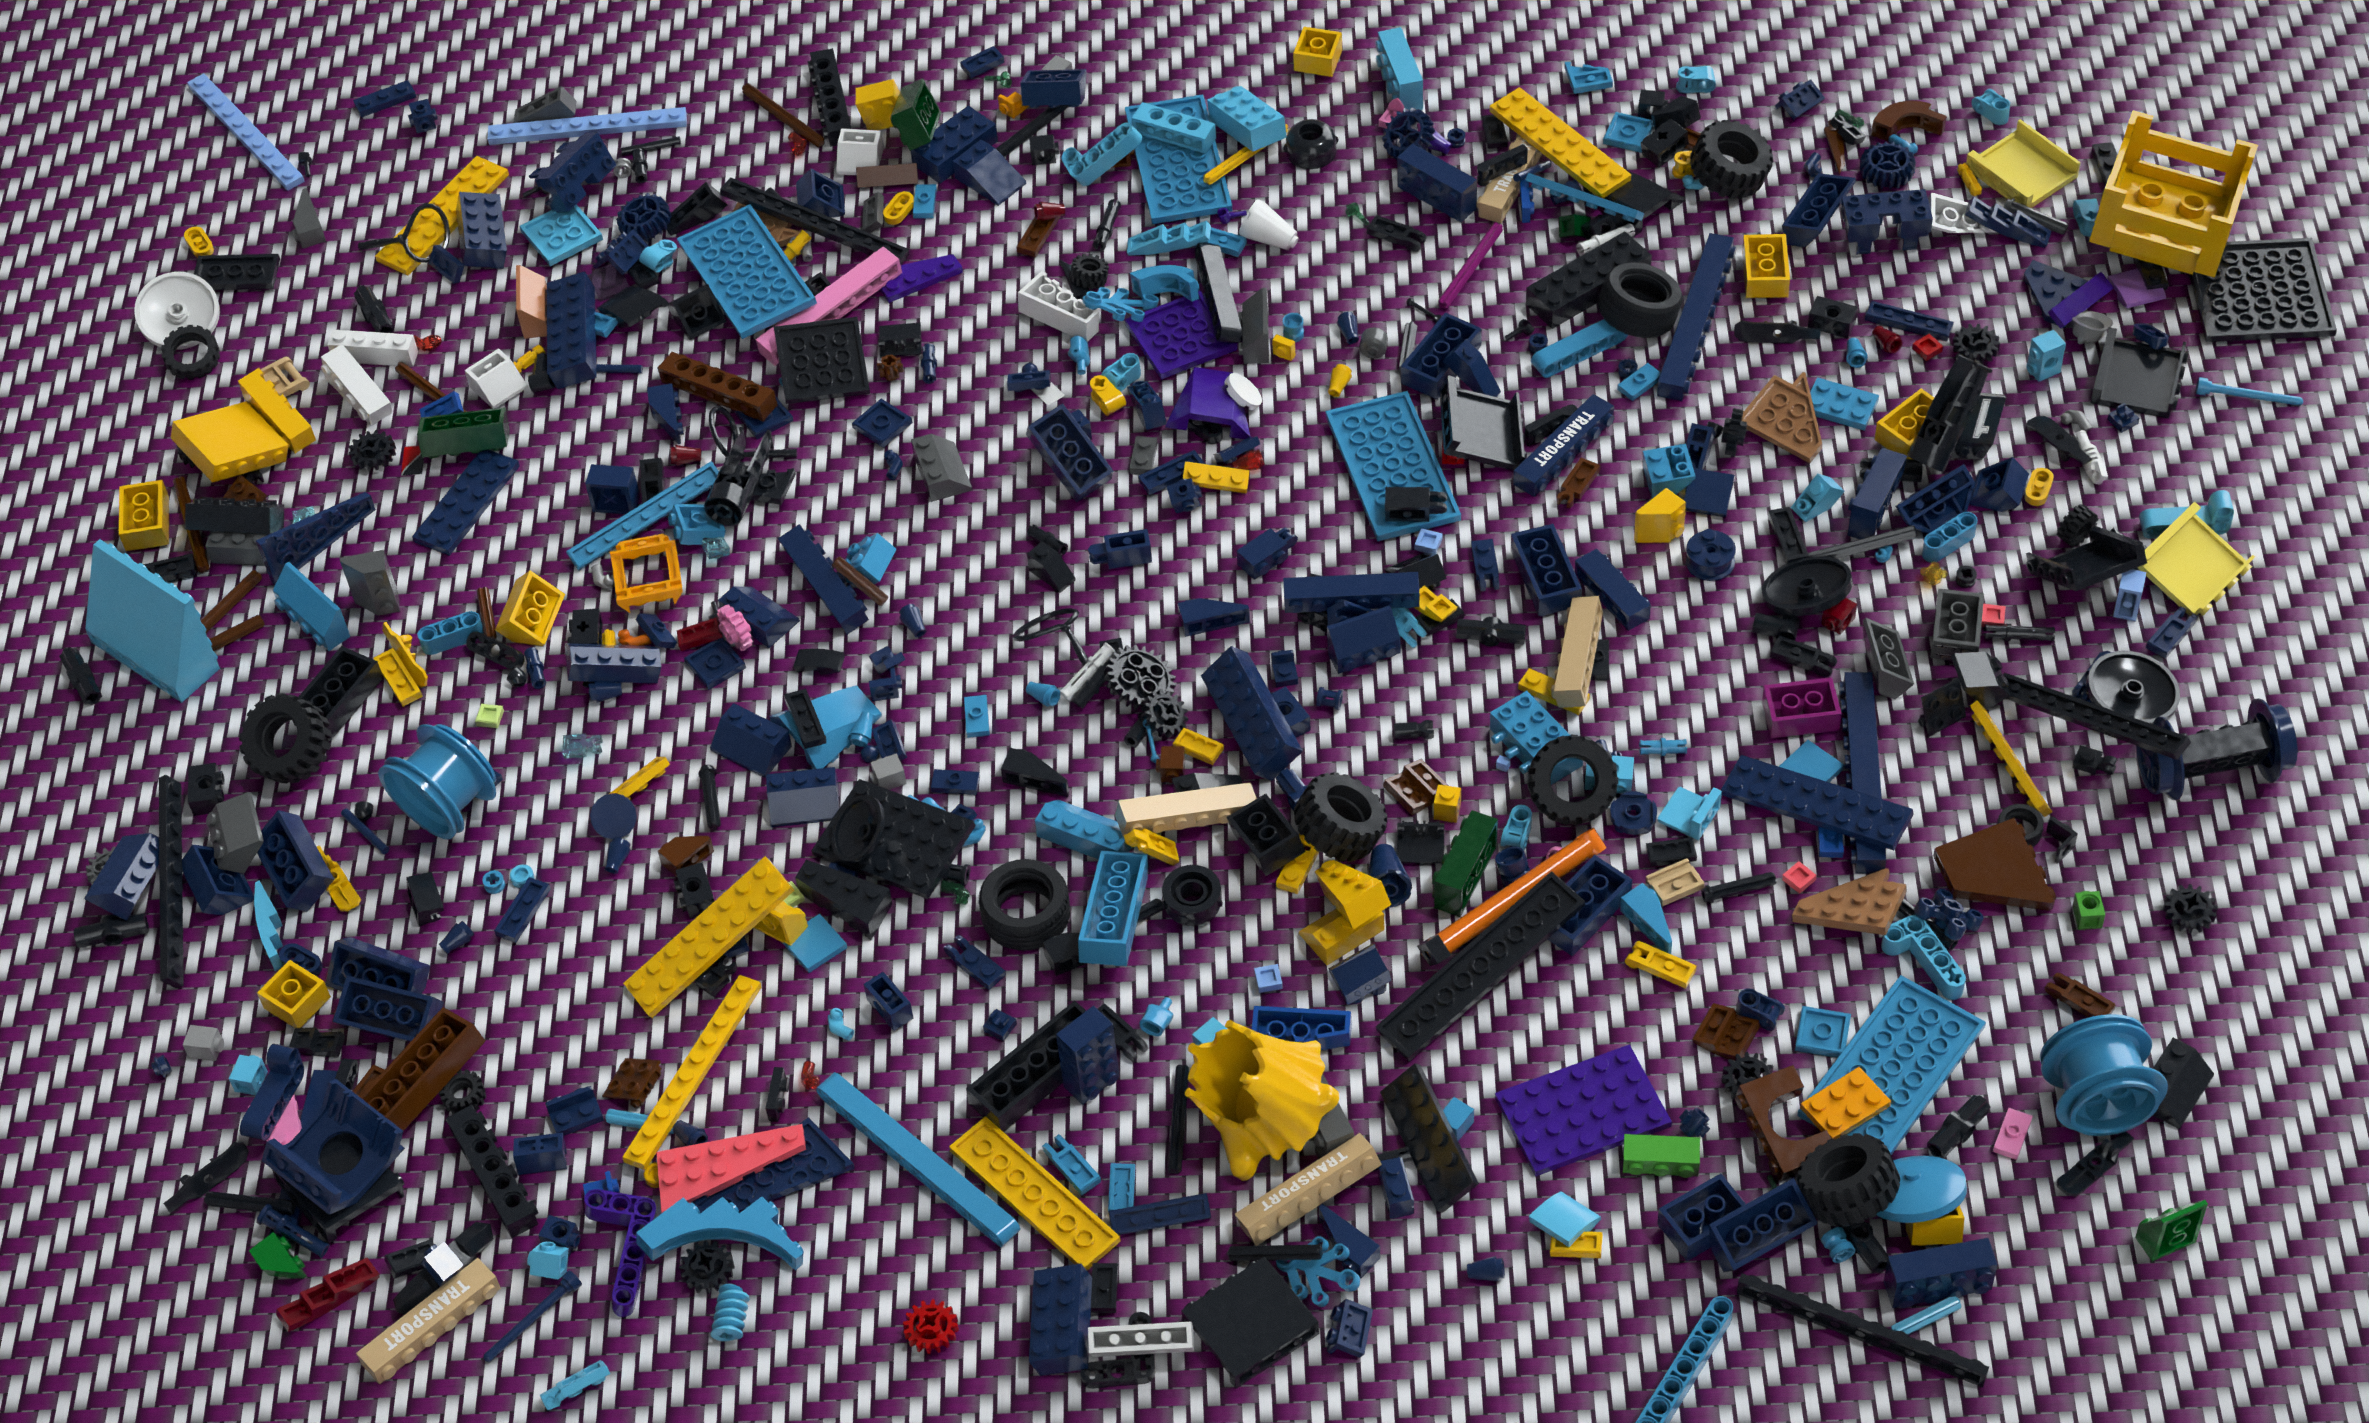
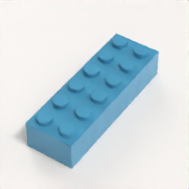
[1078,851,1148,966]

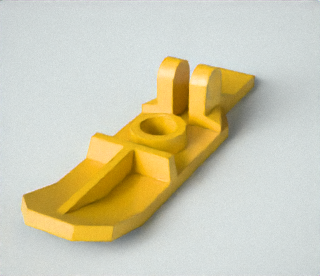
[382,622,428,687]
[317,845,361,911]

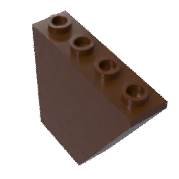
[1933,818,2056,911]

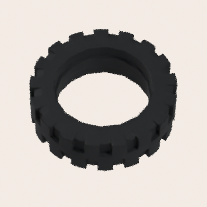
[161,325,220,380]

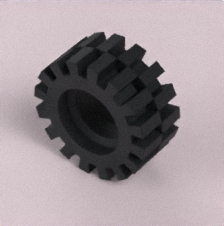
[1070,254,1109,289]
[2057,504,2098,547]
[439,1069,486,1114]

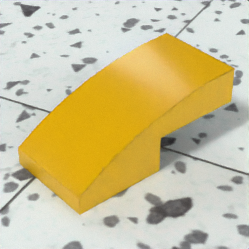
[1414,586,1457,622]

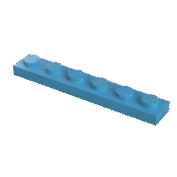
[1525,173,1645,223]

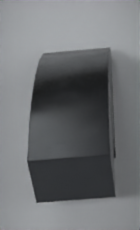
[640,458,666,518]

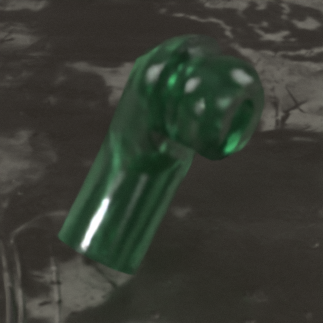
[1835,109,1864,130]
[941,881,970,905]

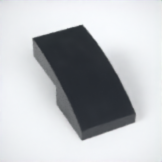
[793,649,845,675]
[289,1027,345,1057]

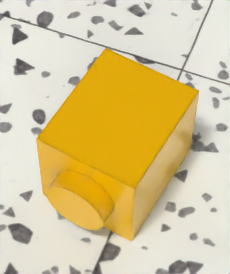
[1434,784,1461,823]

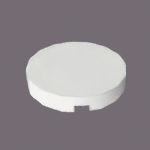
[1224,373,1262,410]

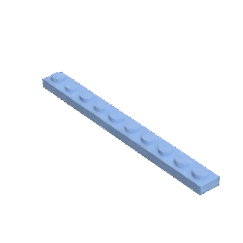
[187,74,305,191]
[488,107,687,145]

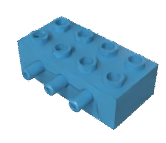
[1490,690,1583,785]

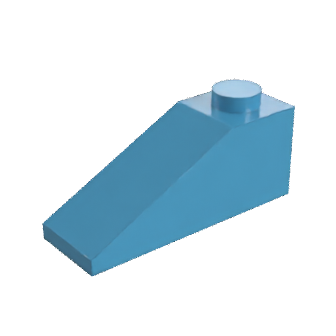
[1620,883,1672,954]

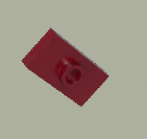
[676,617,723,651]

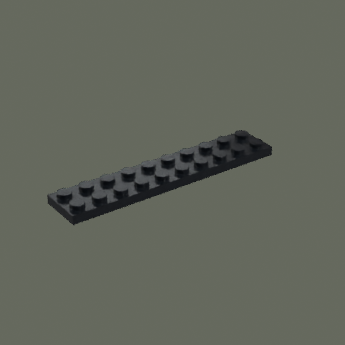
[1376,871,1585,1062]

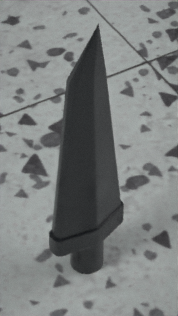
[1059,260,1090,300]

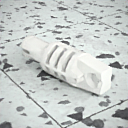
[2073,430,2108,485]

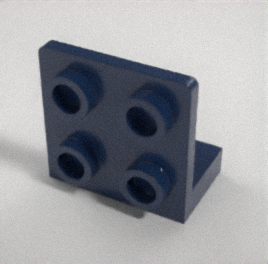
[593,230,650,275]

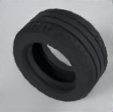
[1598,263,1683,338]
[979,859,1070,951]

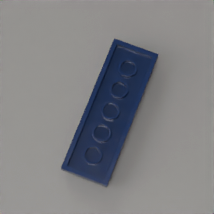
[412,449,520,556]

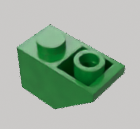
[249,1232,307,1279]

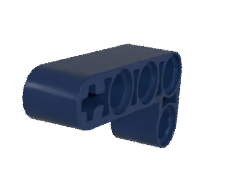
[239,1043,304,1141]

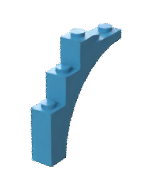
[636,1196,804,1270]

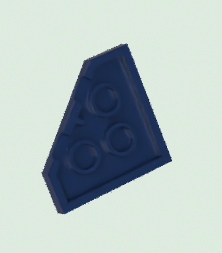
[2023,260,2088,328]

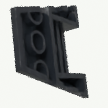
[1583,170,1686,238]

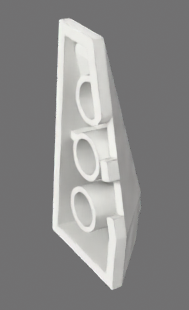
[1928,193,1996,233]

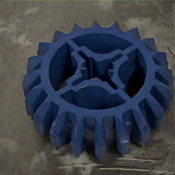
[1382,107,1436,160]
[1859,141,1916,190]
[616,193,672,242]

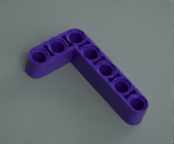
[584,1189,656,1317]

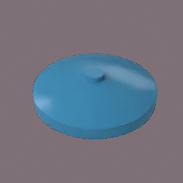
[1877,1156,1967,1223]

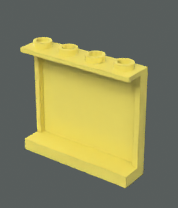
[1966,120,2080,208]
[2137,502,2255,616]

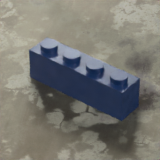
[1575,548,1651,631]

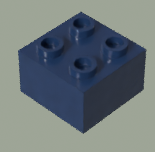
[585,464,640,514]

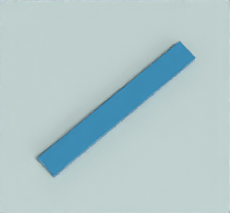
[566,461,719,571]

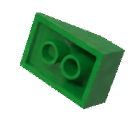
[2135,1200,2208,1262]

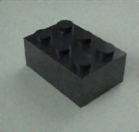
[1226,793,1306,876]

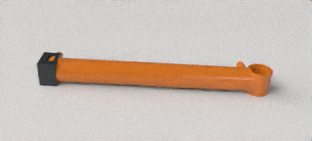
[1417,828,1607,966]

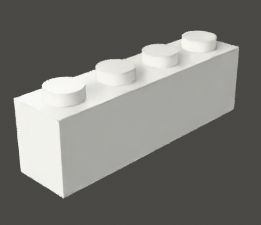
[327,330,418,367]
[1088,1322,1194,1357]

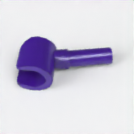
[1217,208,1247,224]

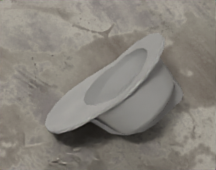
[2072,311,2113,344]

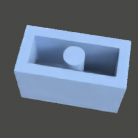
[2113,569,2146,621]

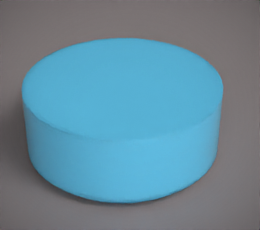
[510,865,534,888]

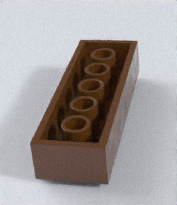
[360,1007,485,1131]

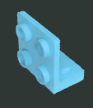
[1658,787,1722,841]

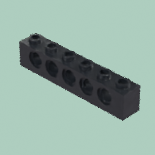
[808,48,851,147]
[446,1105,539,1239]

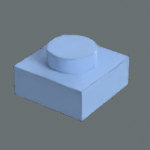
[1415,528,1442,554]
[1254,964,1283,993]

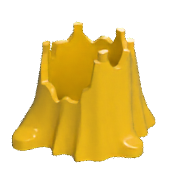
[1185,1020,1339,1181]

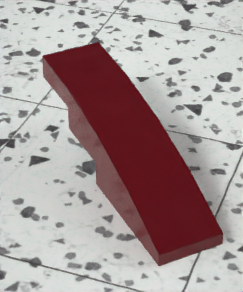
[276,1257,380,1332]

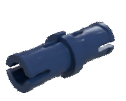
[921,343,937,384]
[524,647,546,689]

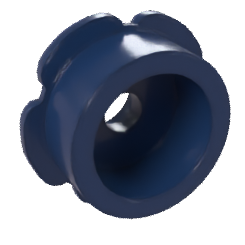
[151,1055,172,1078]

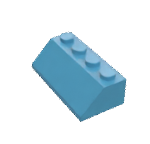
[273,562,350,651]
[1035,800,1132,860]

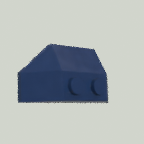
[1895,464,1975,535]

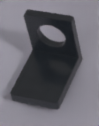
[2046,816,2078,864]

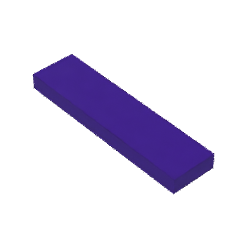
[2047,272,2114,329]

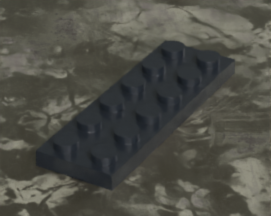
[1380,1063,1479,1213]

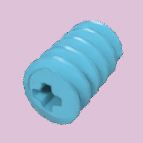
[710,1284,750,1341]

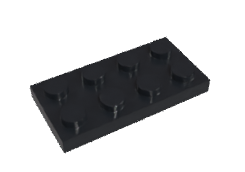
[194,254,280,290]

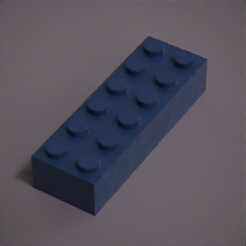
[547,271,597,389]
[1201,646,1303,781]

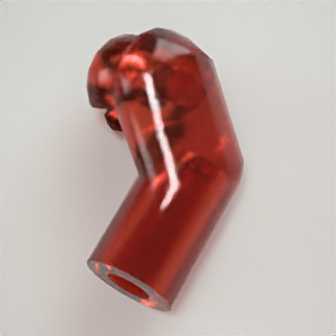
[788,132,807,156]
[413,335,442,352]
[801,1061,820,1090]

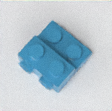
[668,504,726,545]

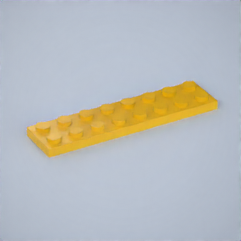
[1489,87,1632,198]
[375,156,509,276]
[623,856,795,1018]
[949,1116,1121,1270]

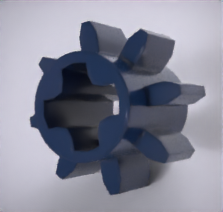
[1679,1108,1710,1138]

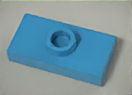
[913,184,937,218]
[595,312,618,338]
[1617,363,1661,401]
[964,695,990,738]
[1108,1163,1136,1214]

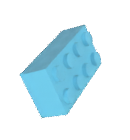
[1375,27,1423,110]
[1207,86,1286,152]

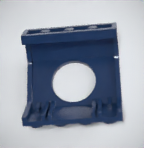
[262,1079,405,1215]

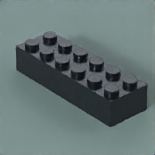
[1526,231,1652,329]
[966,1000,1086,1132]

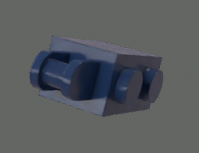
[1237,527,1298,580]
[1088,529,1152,569]

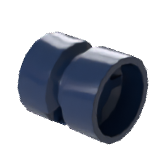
[1495,847,1530,888]

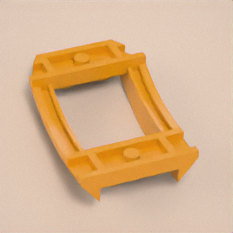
[610,534,683,614]

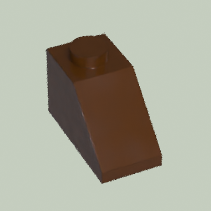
[658,836,714,877]

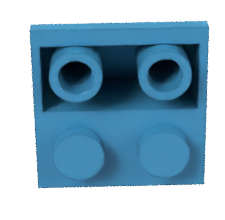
[1643,444,1696,499]
[844,533,896,584]

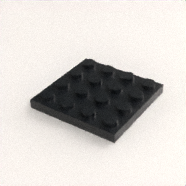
[774,317,870,404]

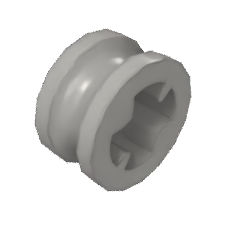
[613,158,632,178]

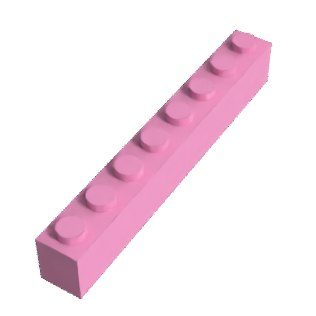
[755,246,902,366]

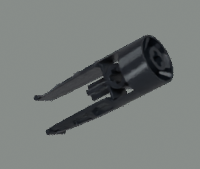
[1907,354,1992,473]
[704,427,774,526]

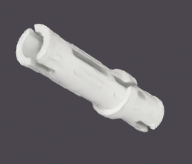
[1576,223,1635,256]
[1060,642,1115,701]

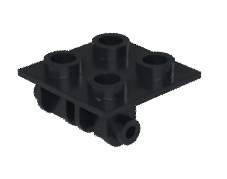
[878,322,922,358]
[1918,678,1966,737]
[1397,820,1444,863]

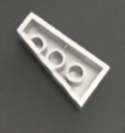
[1018,271,1099,342]
[321,344,392,426]

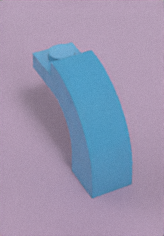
[1130,265,1199,301]

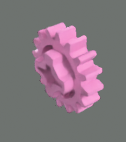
[717,604,753,651]

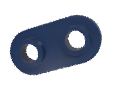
[2132,323,2169,349]
[279,943,323,976]

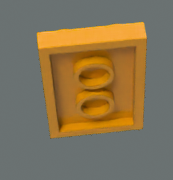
[1800,1067,1891,1139]

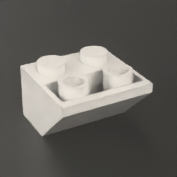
[836,129,884,175]
[464,349,528,409]

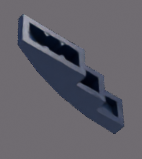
[1965,196,2052,248]

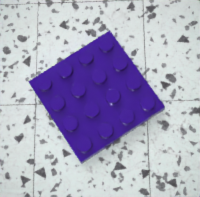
[1125,291,1237,380]

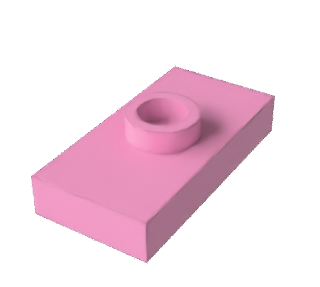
[1993,1108,2033,1160]

